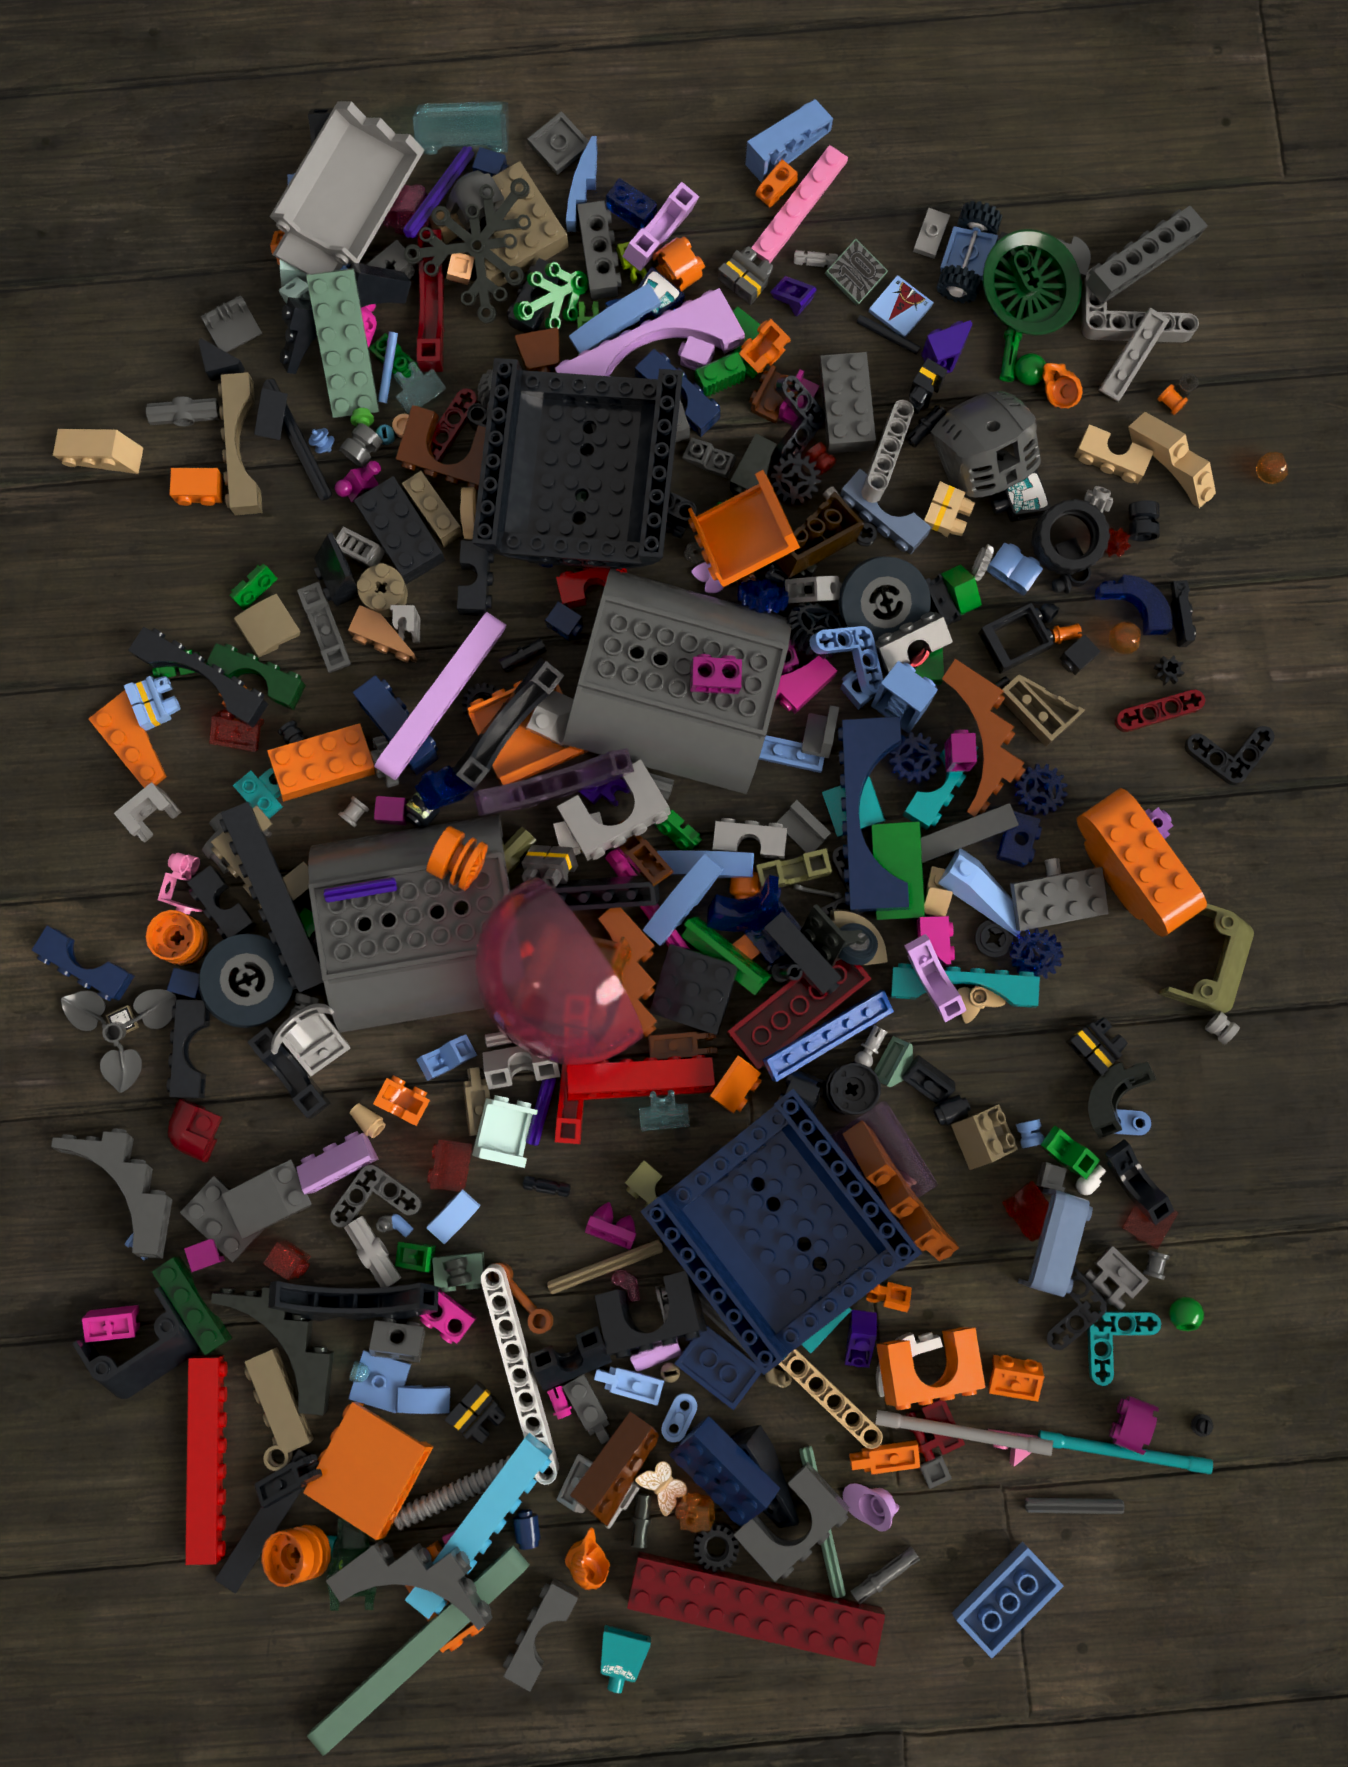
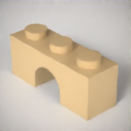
[1074,424,1154,484]

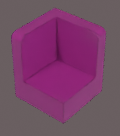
[374,796,408,825]
[184,1239,225,1272]

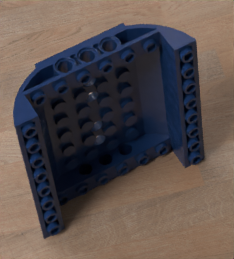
[641,1088,922,1375]

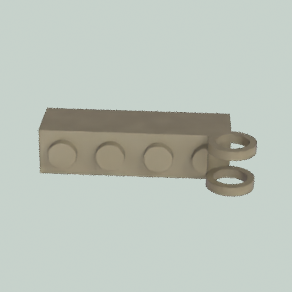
[244,1347,314,1471]

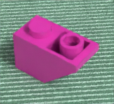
[917,916,955,967]

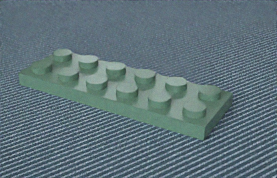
[306,268,379,418]

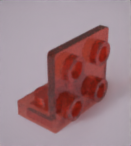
[427,1139,473,1192]

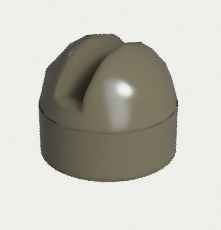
[660,1362,680,1383]

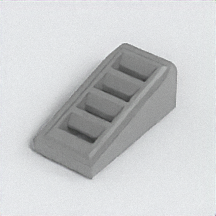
[336,527,385,568]

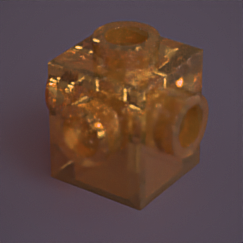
[676,1492,715,1532]

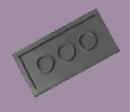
[1010,866,1109,931]

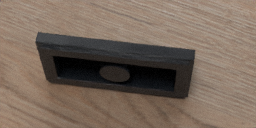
[902,1055,955,1104]

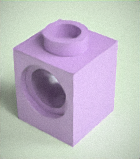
[678,335,715,371]

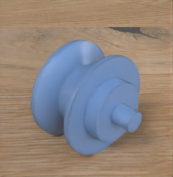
[309,428,335,453]

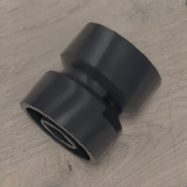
[1128,500,1160,542]

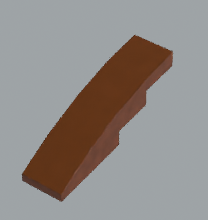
[616,820,674,886]

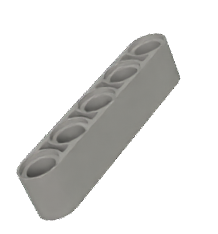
[861,400,914,503]

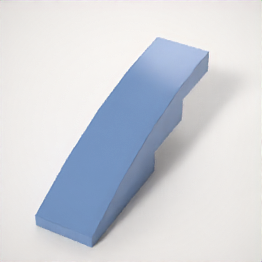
[566,136,597,232]
[569,283,661,354]
[657,850,754,878]
[643,854,724,946]

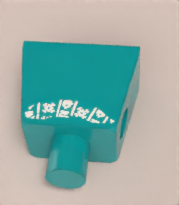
[601,1625,651,1693]

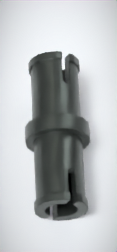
[631,1494,652,1548]

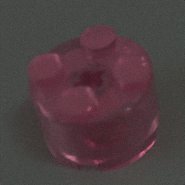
[383,184,429,235]

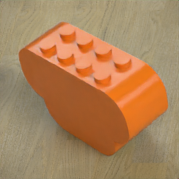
[1077,788,1207,937]

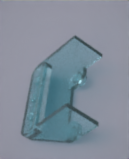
[413,102,509,154]

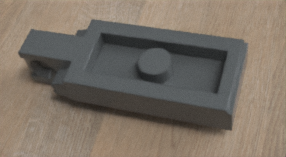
[562,1374,611,1444]

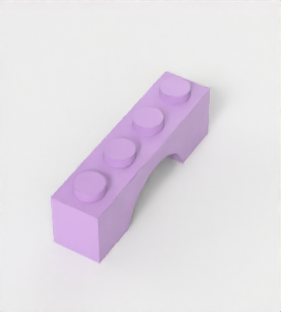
[622,182,699,271]

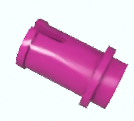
[547,1385,572,1420]

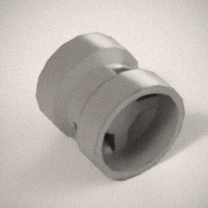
[1205,1011,1240,1045]

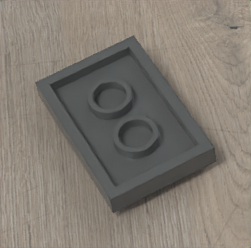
[180,1176,265,1263]

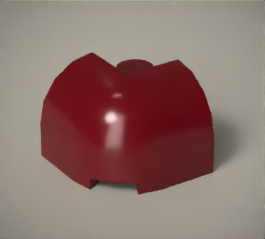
[167,1098,223,1162]

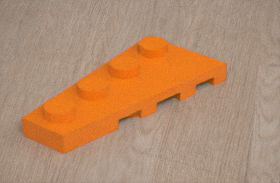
[89,690,167,788]

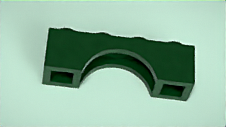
[206,643,306,711]
[152,1256,232,1355]

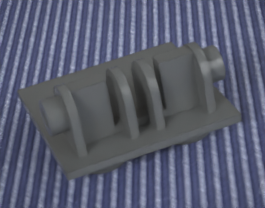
[201,295,262,353]

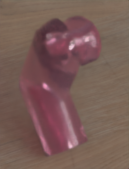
[611,1270,641,1302]

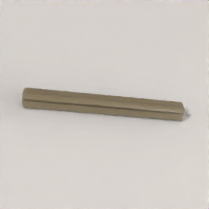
[547,1240,663,1294]

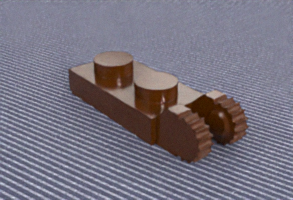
[648,1032,717,1060]

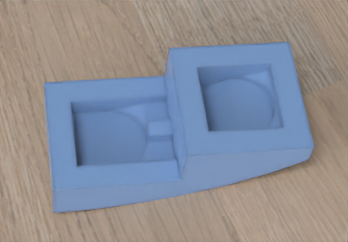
[396,1385,450,1414]

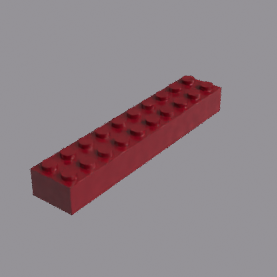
[627,1551,885,1667]

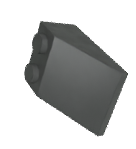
[222,1160,312,1239]

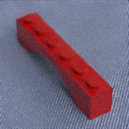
[555,995,592,1144]

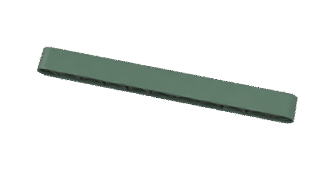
[306,1545,530,1756]

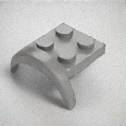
[271,1003,350,1076]

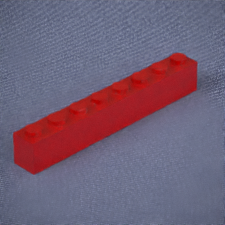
[186,1355,228,1565]

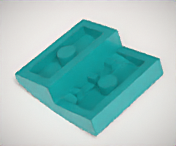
[822,777,885,837]

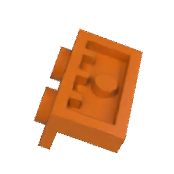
[988,1355,1044,1402]

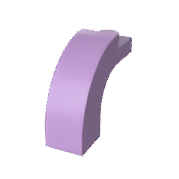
[904,934,967,1022]

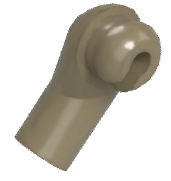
[765,1367,792,1388]

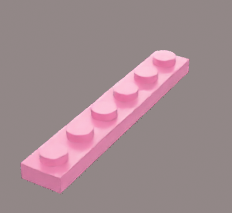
[752,145,848,263]

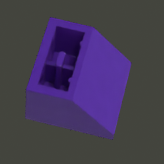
[921,320,972,374]

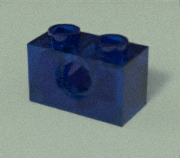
[606,178,657,230]
[415,765,474,811]
[996,811,1042,867]

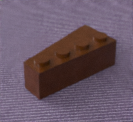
[570,1412,660,1526]

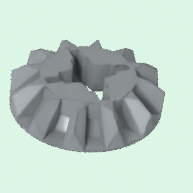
[971,544,994,581]

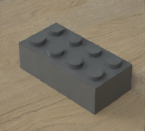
[819,352,876,454]

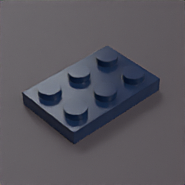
[674,1325,762,1410]

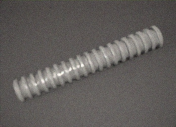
[394,1455,511,1531]

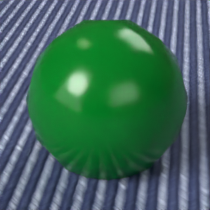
[1014,353,1046,386]
[1169,1296,1204,1331]

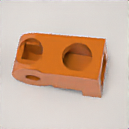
[755,159,798,208]

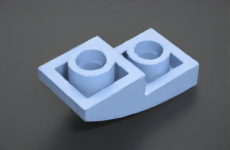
[427,1189,480,1244]

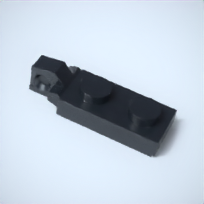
[1170,580,1196,648]

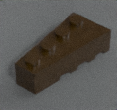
[774,491,865,578]

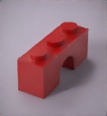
[556,567,627,609]

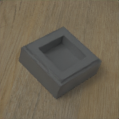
[920,1454,952,1489]

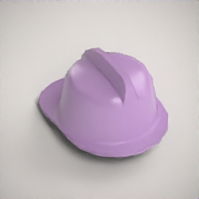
[843,1483,899,1531]

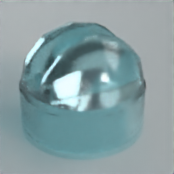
[349,1361,369,1383]

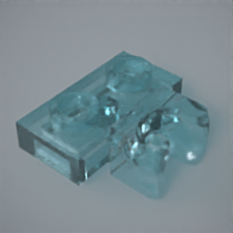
[394,361,446,415]
[639,1090,689,1131]

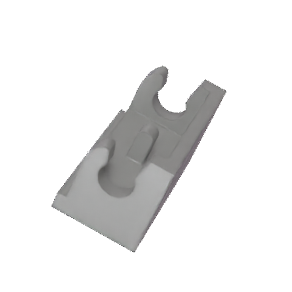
[390,605,421,643]

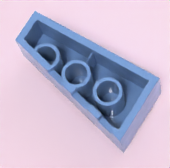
[745,99,833,183]

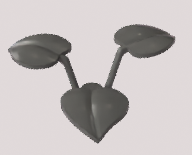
[61,989,177,1093]

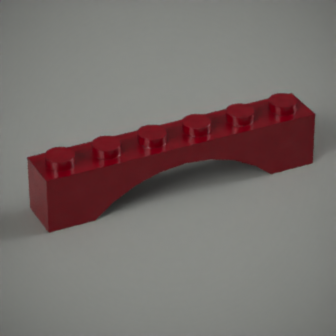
[417,229,444,372]

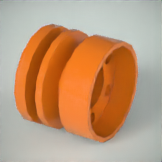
[426,826,488,891]
[146,910,209,966]
[262,1524,331,1587]

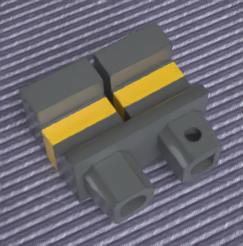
[718,246,773,305]

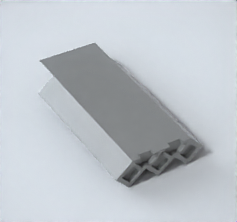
[270,101,424,274]

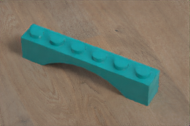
[891,963,1040,1008]

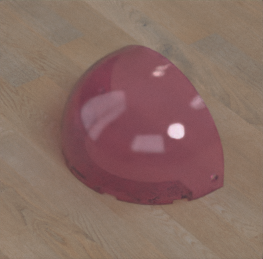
[476,877,644,1065]

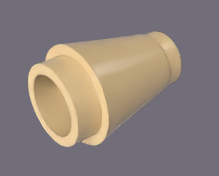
[350,1103,386,1138]

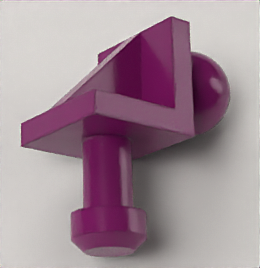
[335,461,381,502]

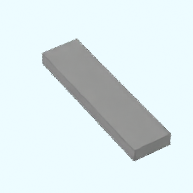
[1098,307,1170,402]

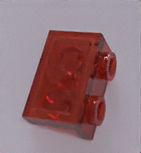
[209,709,264,752]
[1002,1181,1049,1242]

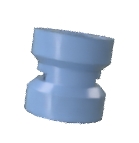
[1016,1119,1045,1148]

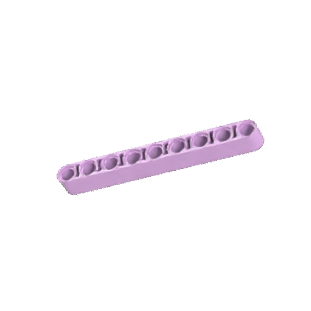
[374,612,507,780]

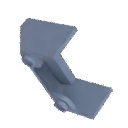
[1018,1188,1093,1297]

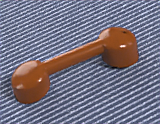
[487,1262,553,1334]

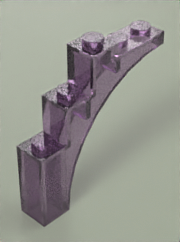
[473,748,634,816]

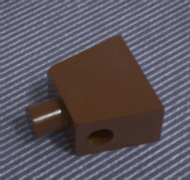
[515,327,560,373]

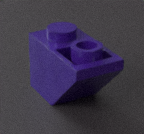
[845,1310,877,1368]

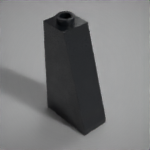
[760,911,842,995]

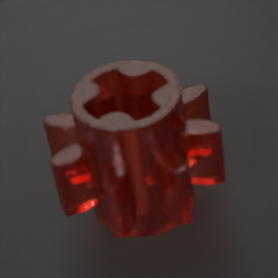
[1105,528,1131,557]

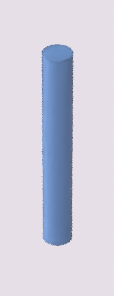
[378,331,398,403]

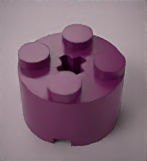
[1109,1396,1159,1455]

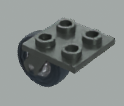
[800,904,878,967]

